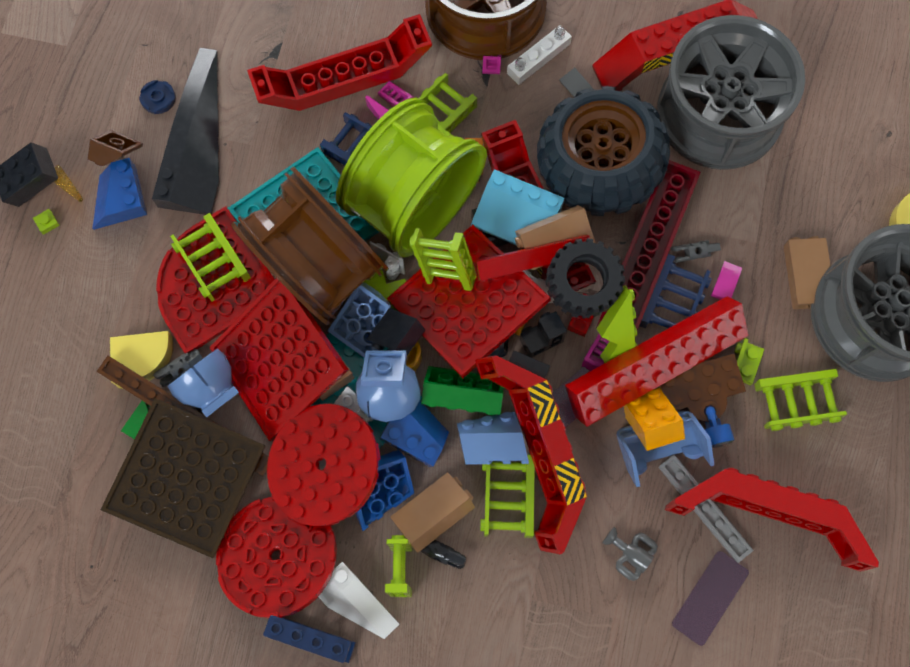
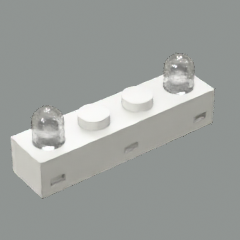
[507,25,572,85]

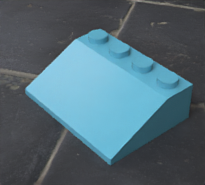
[471,169,564,246]

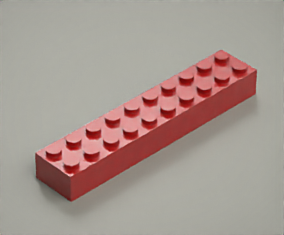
[565,296,749,427]

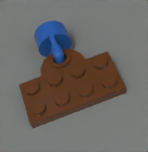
[660,354,746,449]

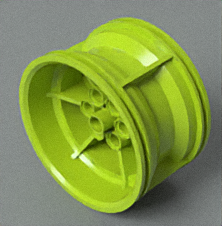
[336,98,487,257]

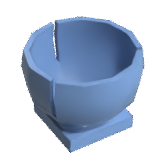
[168,349,239,417]
[356,350,421,422]

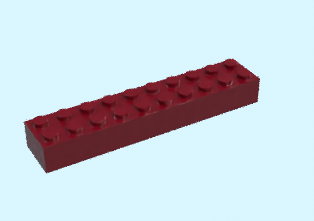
[596,160,701,330]

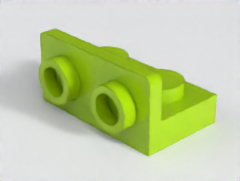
[734,338,764,385]

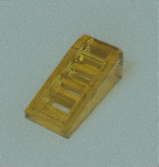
[54,165,83,202]

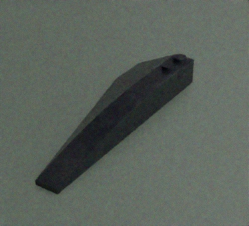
[152,48,220,215]

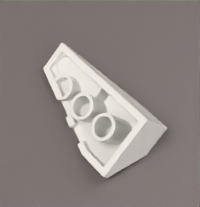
[318,562,400,639]

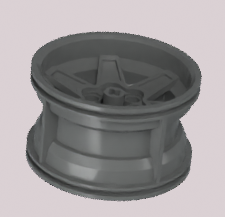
[657,15,805,170]
[810,224,910,382]

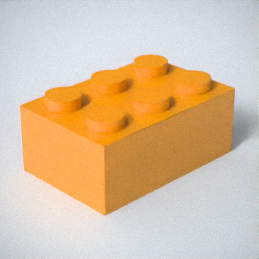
[624,388,685,451]

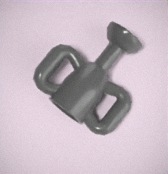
[602,527,658,581]

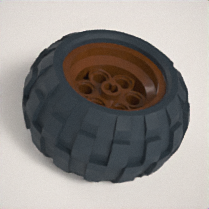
[537,86,670,216]

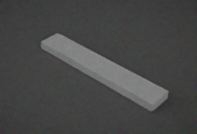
[658,455,754,563]

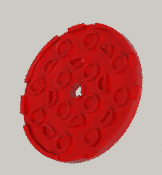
[267,404,380,527]
[216,495,337,618]

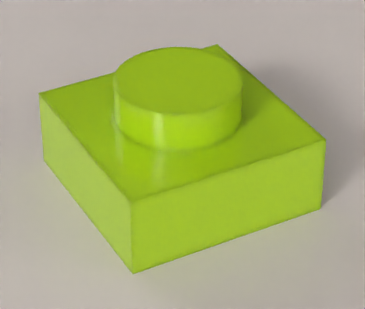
[33,209,60,235]

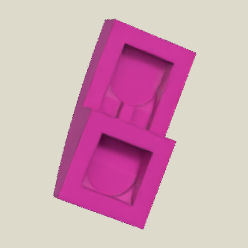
[482,55,501,75]
[711,261,742,300]

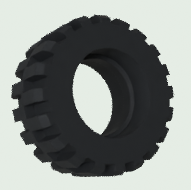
[546,238,625,318]

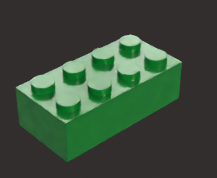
[421,366,504,415]

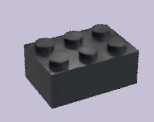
[0,142,58,207]

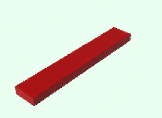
[475,235,590,281]

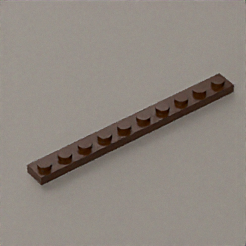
[96,355,269,477]

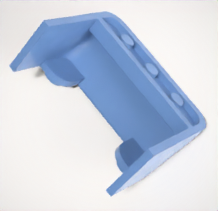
[617,411,714,487]

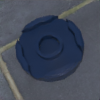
[139,80,176,114]

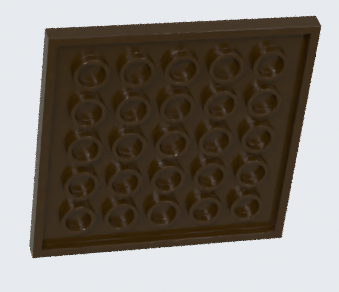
[100,398,266,558]

